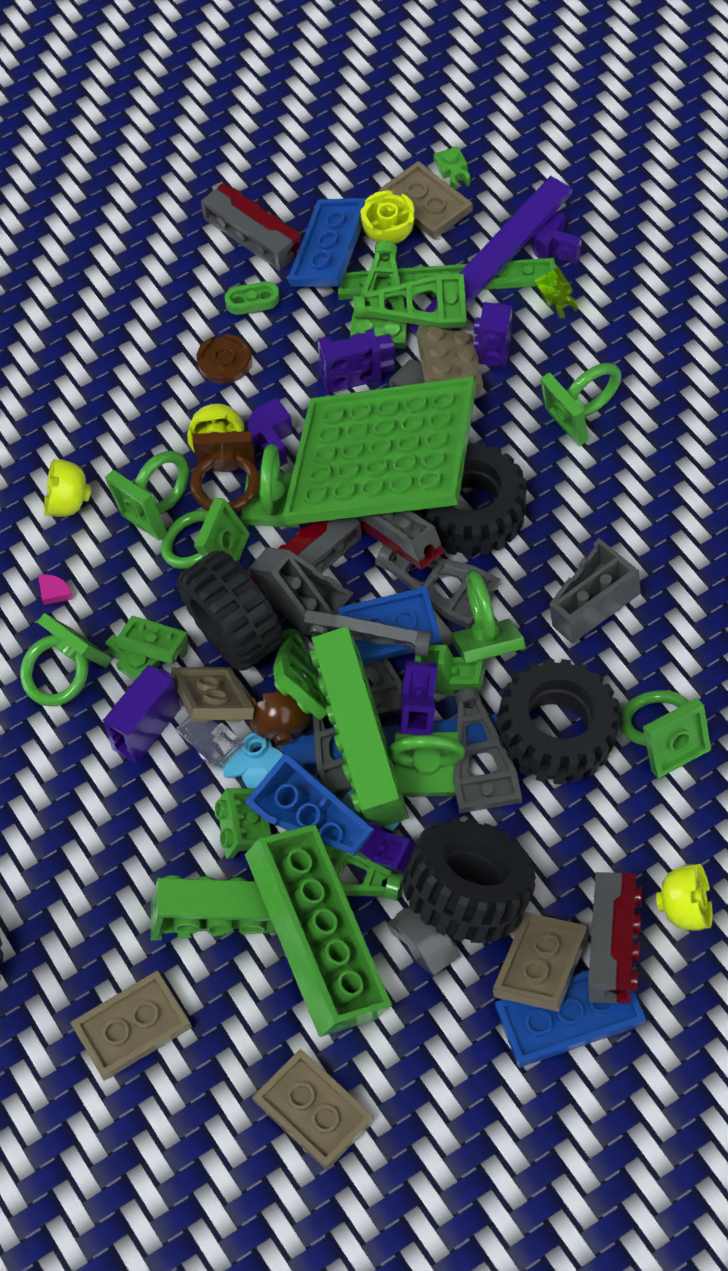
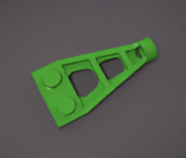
[350,241,408,349]
[353,274,467,329]
[273,629,328,720]
[285,830,404,901]

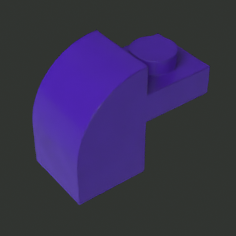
[531,212,582,264]
[248,398,293,467]
[399,660,437,735]
[356,819,416,874]

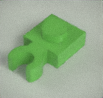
[433,146,470,190]

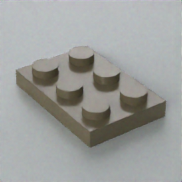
[379,161,473,239]
[416,326,483,394]
[171,667,254,723]
[493,912,589,1012]
[70,970,192,1081]
[252,1049,375,1171]

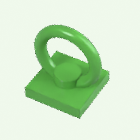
[540,363,621,447]
[241,444,300,528]
[105,451,189,541]
[161,498,250,569]
[451,570,525,663]
[20,613,113,706]
[620,690,711,779]
[388,732,465,797]

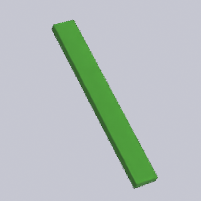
[338,258,557,300]

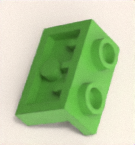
[116,615,188,664]
[215,788,271,859]

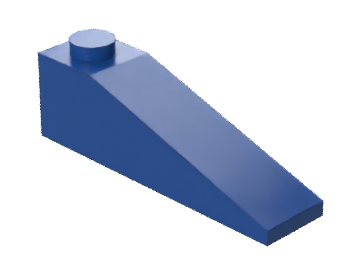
[245,753,375,856]

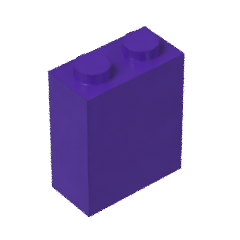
[103,665,181,764]

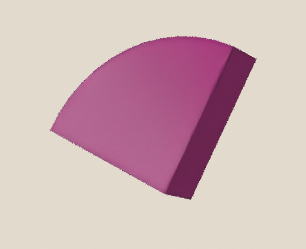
[38,575,73,605]

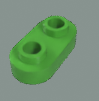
[225,281,280,315]

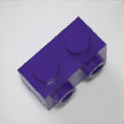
[474,302,512,367]

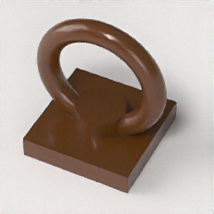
[190,431,260,512]

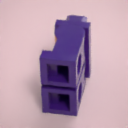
[318,329,395,394]

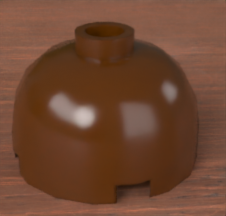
[249,691,309,745]

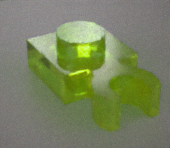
[534,267,578,319]

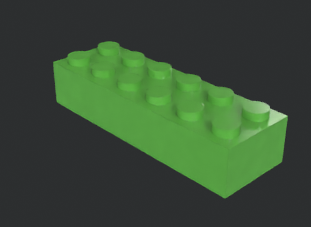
[310,626,409,827]
[245,824,392,1037]

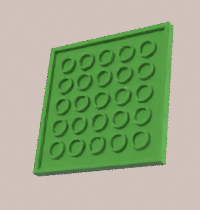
[282,376,477,525]

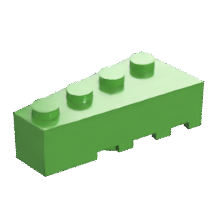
[150,875,276,941]

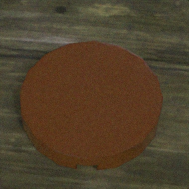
[197,334,252,384]

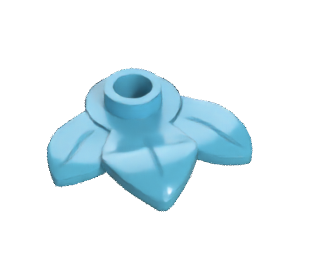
[223,733,283,789]

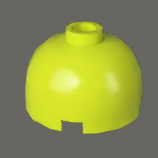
[360,190,415,244]
[187,404,245,453]
[44,459,91,517]
[656,864,713,931]

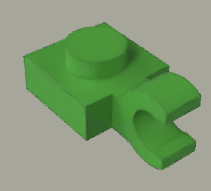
[105,635,160,681]

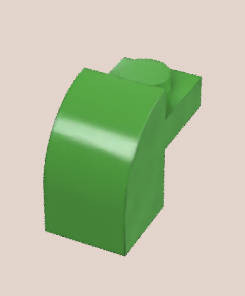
[415,645,486,696]

